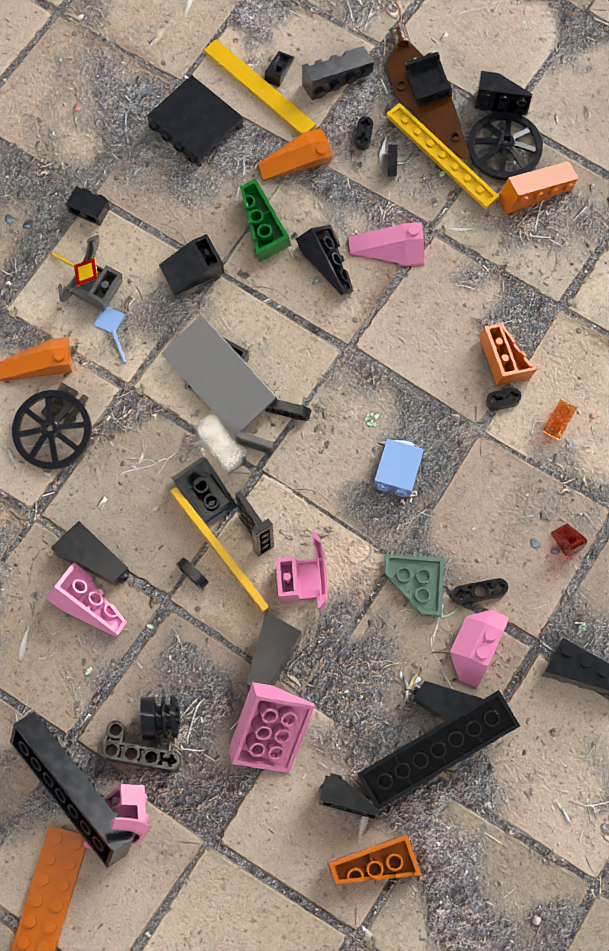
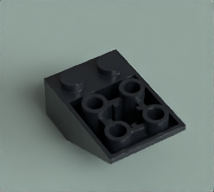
[475,71,532,116]
[159,234,224,296]

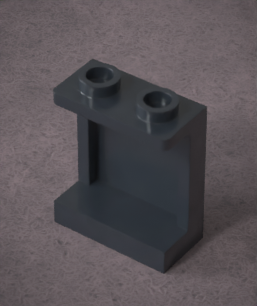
[405,52,452,107]

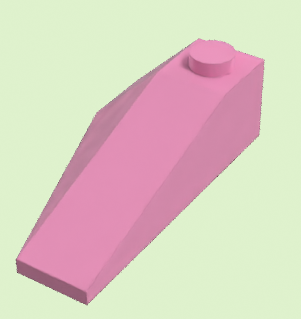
[46,562,127,637]

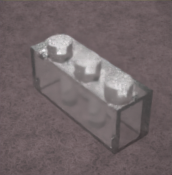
[194,413,247,475]

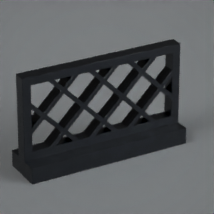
[235,490,274,557]

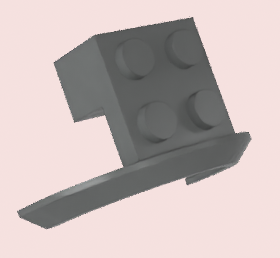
[58,235,123,311]

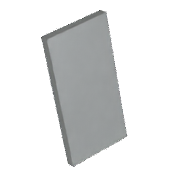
[161,315,278,436]

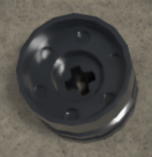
[140,695,181,740]

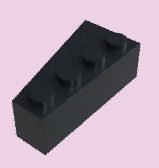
[541,638,609,696]

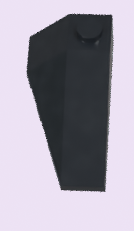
[296,225,353,295]

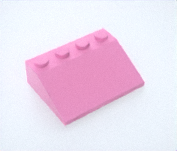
[228,682,315,773]

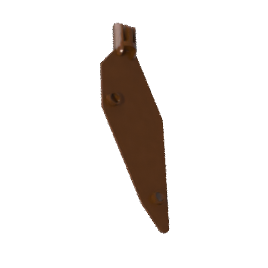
[386,24,470,159]

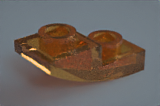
[543,399,577,440]

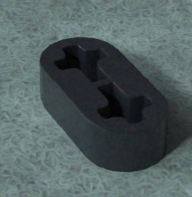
[354,116,373,150]
[388,144,398,177]
[485,388,522,411]
[176,557,209,590]

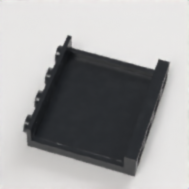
[147,75,243,167]

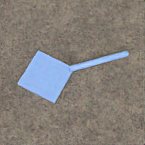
[93,307,126,363]

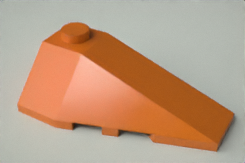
[258,128,333,181]
[0,337,73,381]

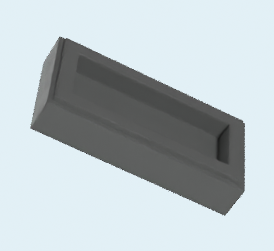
[236,431,274,455]

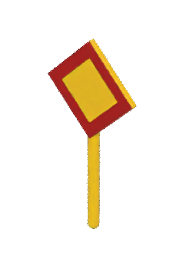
[51,252,98,286]

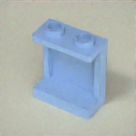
[374,439,424,497]

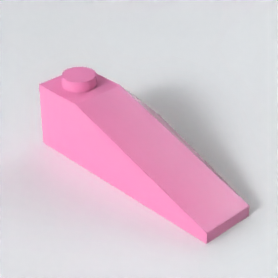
[348,222,424,266]

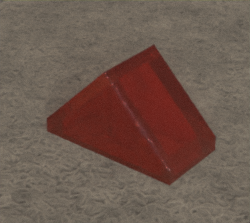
[551,523,588,558]

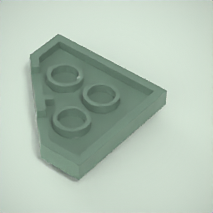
[384,554,444,617]

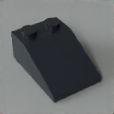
[171,457,237,527]
[319,773,381,820]

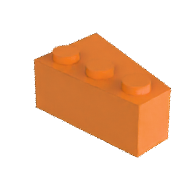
[479,323,537,386]

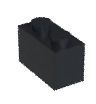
[66,186,110,226]

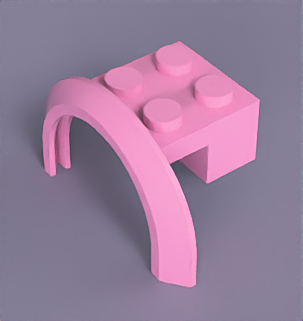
[276,531,328,612]
[84,784,150,849]

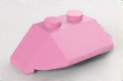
[450,610,509,689]

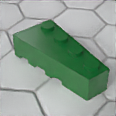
[240,178,292,262]

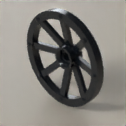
[468,112,543,181]
[12,390,92,470]

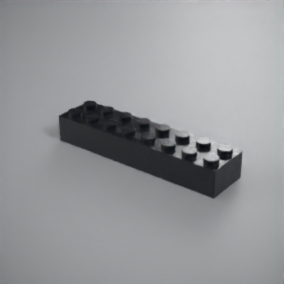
[357,690,520,809]
[10,712,134,868]

